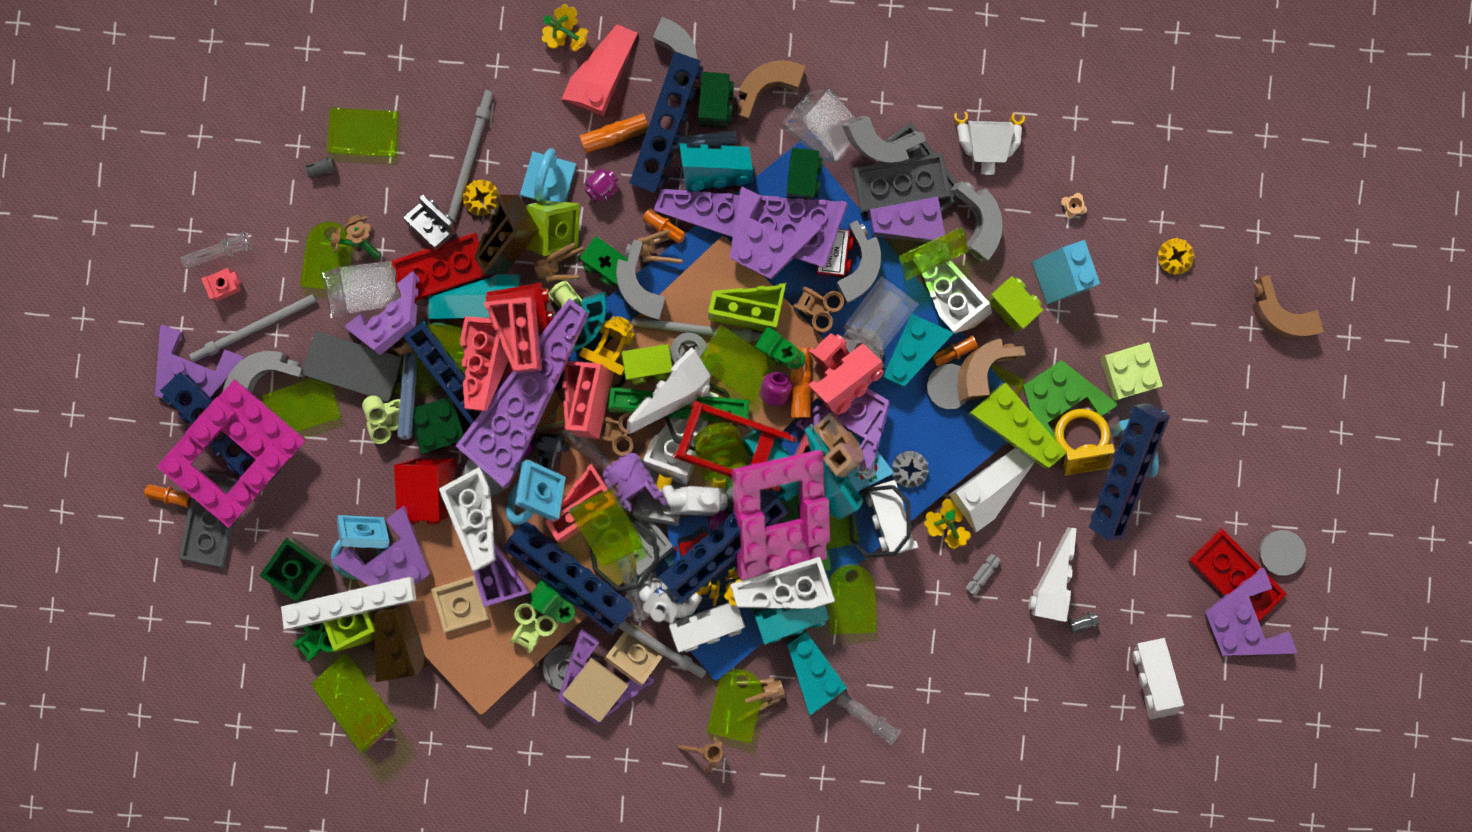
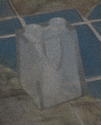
[780,88,856,162]
[323,261,400,318]
[843,276,919,355]

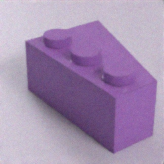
[868,197,947,245]
[473,537,532,607]

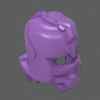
[603,453,668,512]

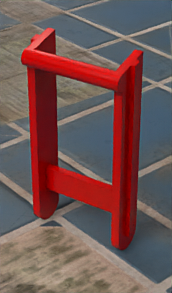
[672,401,797,492]

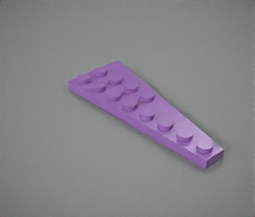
[654,189,848,268]
[456,298,589,489]

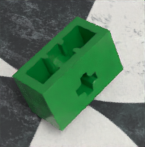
[580,236,628,287]

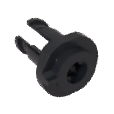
[533,433,570,473]

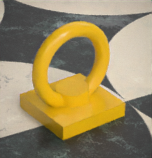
[1055,409,1115,476]

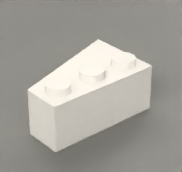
[865,480,918,553]

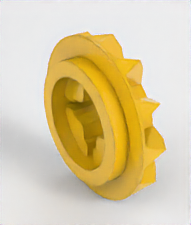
[463,179,499,216]
[1158,238,1195,275]

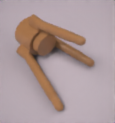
[637,229,687,264]
[535,243,584,282]
[733,677,785,722]
[678,736,723,773]

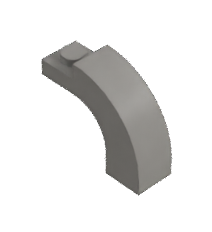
[653,17,697,102]
[842,116,926,162]
[950,181,1003,262]
[836,220,881,304]
[616,240,665,320]
[223,351,305,394]

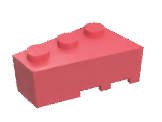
[483,297,542,373]
[808,344,886,417]
[562,361,614,439]
[544,464,618,543]

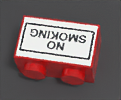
[816,229,853,278]

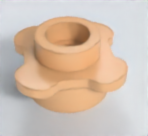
[1061,193,1087,219]

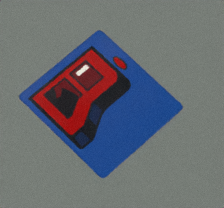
[666,515,711,562]

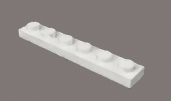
[281,577,417,630]

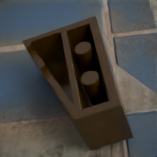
[474,195,539,275]
[374,603,428,682]

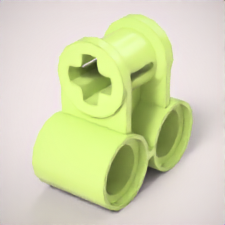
[548,280,582,309]
[362,396,400,444]
[510,601,559,654]

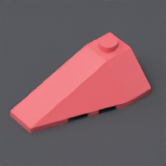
[562,25,638,117]
[460,316,509,411]

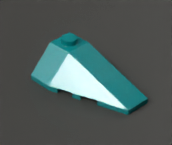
[428,274,521,320]
[805,424,863,520]

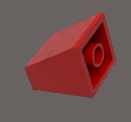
[394,458,456,525]

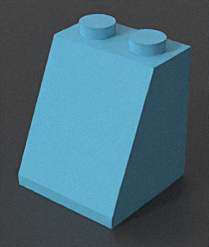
[1031,240,1100,305]

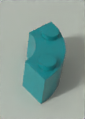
[572,292,607,352]

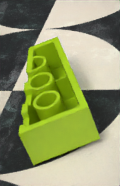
[967,382,1066,468]

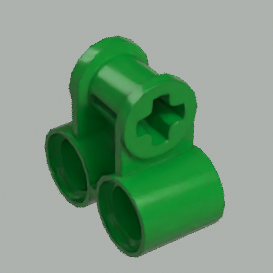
[754,327,805,370]
[527,579,575,623]
[292,622,333,663]

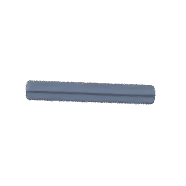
[653,131,737,151]
[397,353,418,440]

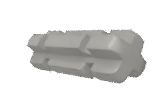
[966,554,1001,595]

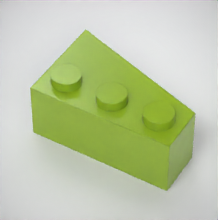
[708,283,786,332]

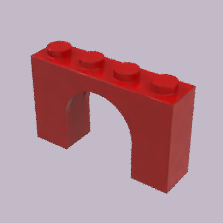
[485,283,553,383]

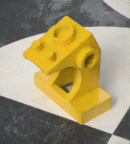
[579,316,635,377]

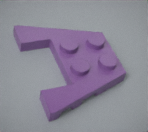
[730,187,823,280]
[345,271,419,355]
[155,324,245,413]
[795,388,890,471]
[332,506,431,586]
[1205,567,1297,656]
[558,629,654,724]

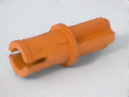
[642,209,686,243]
[932,335,978,366]
[144,484,191,508]

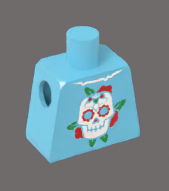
[847,435,894,492]

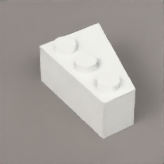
[669,602,745,652]
[1132,638,1184,720]

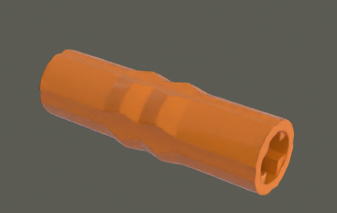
[579,113,649,154]
[791,348,811,418]

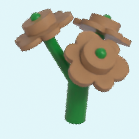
[329,215,381,260]

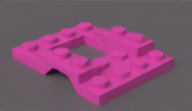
[157,379,307,528]
[732,450,830,580]

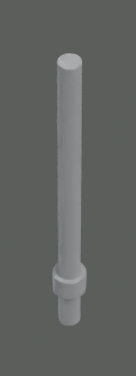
[448,90,494,222]
[189,294,317,362]
[632,317,763,343]
[618,621,706,679]

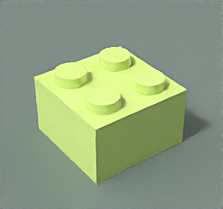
[1099,342,1163,401]

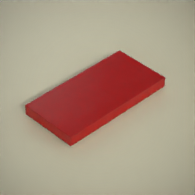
[389,232,491,302]
[1188,528,1287,622]

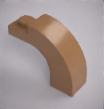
[737,60,806,122]
[1252,275,1324,338]
[957,339,1025,401]
[814,413,864,477]

